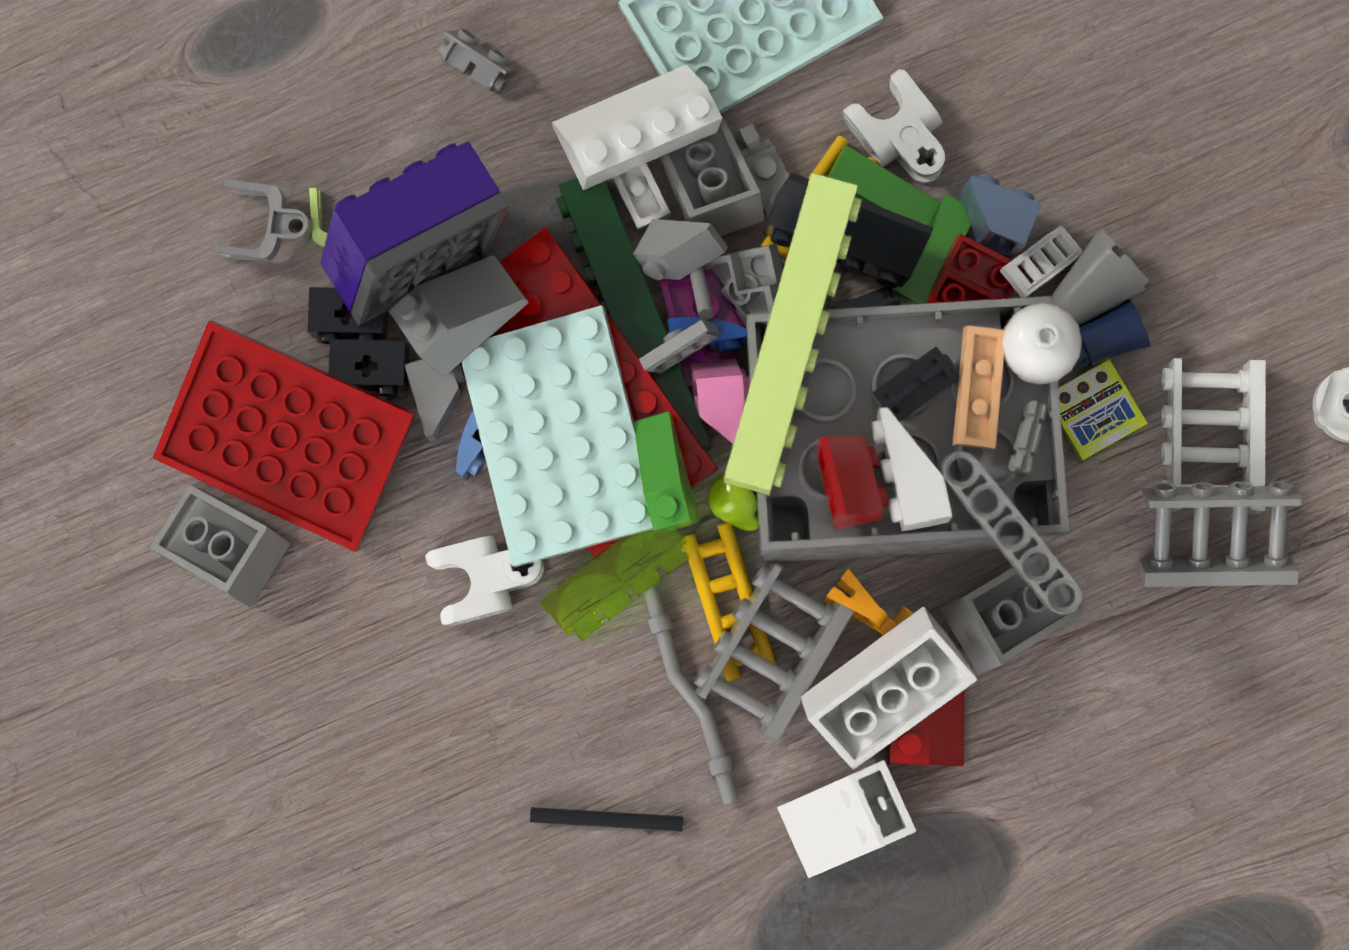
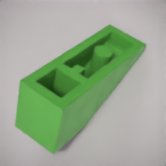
[633,411,700,533]

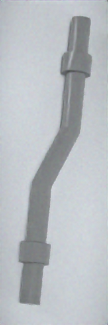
[643,586,738,805]

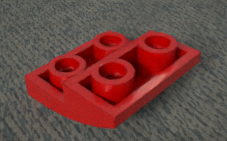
[927,233,1025,303]

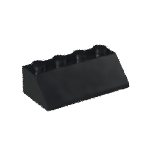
[763,172,933,288]

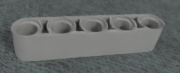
[940,452,1082,614]

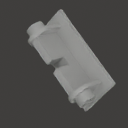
[438,28,517,92]

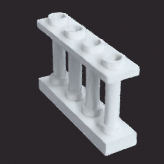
[1161,358,1266,515]

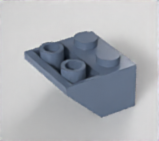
[957,174,1042,259]

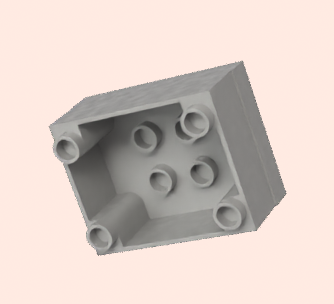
[746,296,1069,563]

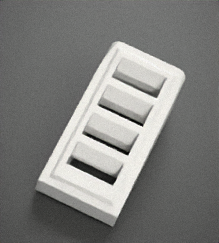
[1000,226,1083,298]

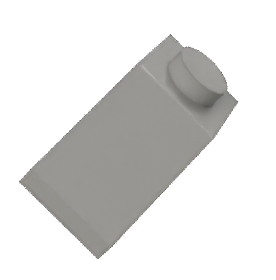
[633,219,728,280]
[405,359,466,441]

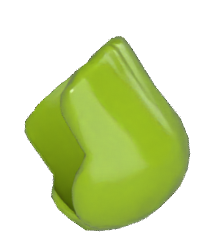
[708,471,759,531]

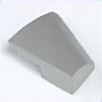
[704,243,783,326]

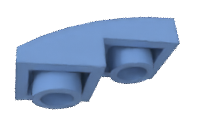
[456,410,486,481]

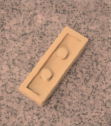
[953,325,1005,450]

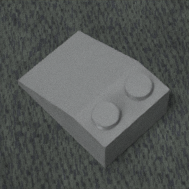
[660,115,765,237]
[389,255,529,377]
[150,485,291,608]
[940,552,1081,675]

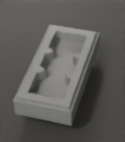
[639,319,721,374]

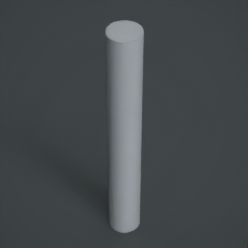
[690,266,713,320]

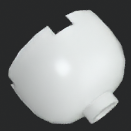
[1002,303,1082,385]

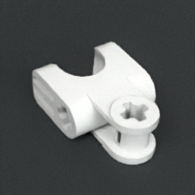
[842,69,945,184]
[425,535,544,626]

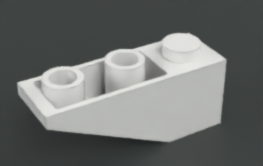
[872,407,952,532]

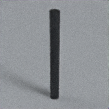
[530,807,683,832]

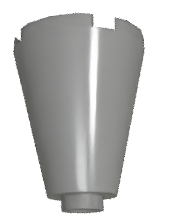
[1051,229,1152,326]

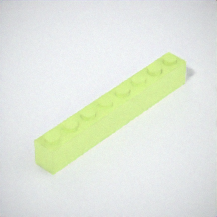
[724,173,862,495]

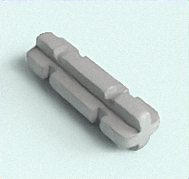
[1009,400,1048,477]

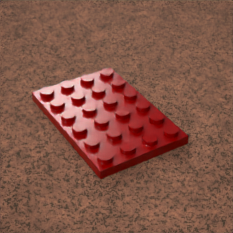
[153,320,416,552]

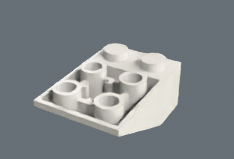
[777,760,916,878]

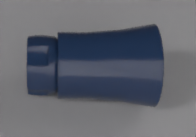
[1072,299,1150,371]

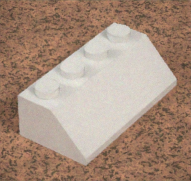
[552,65,723,190]
[801,606,977,770]

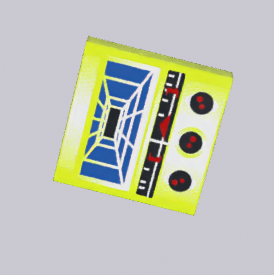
[1058,359,1148,462]

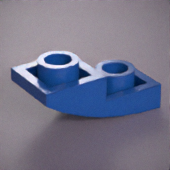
[668,317,747,353]

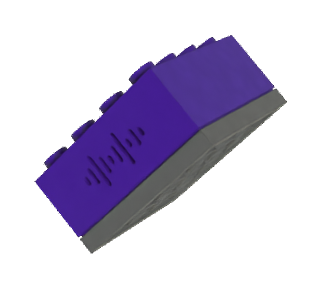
[320,141,509,326]

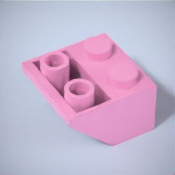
[690,358,750,444]

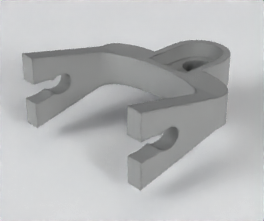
[214,179,312,261]

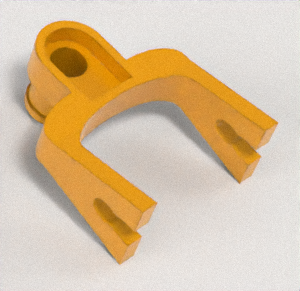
[823,569,914,636]

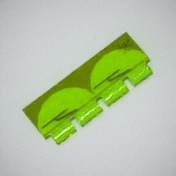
[539,529,689,641]

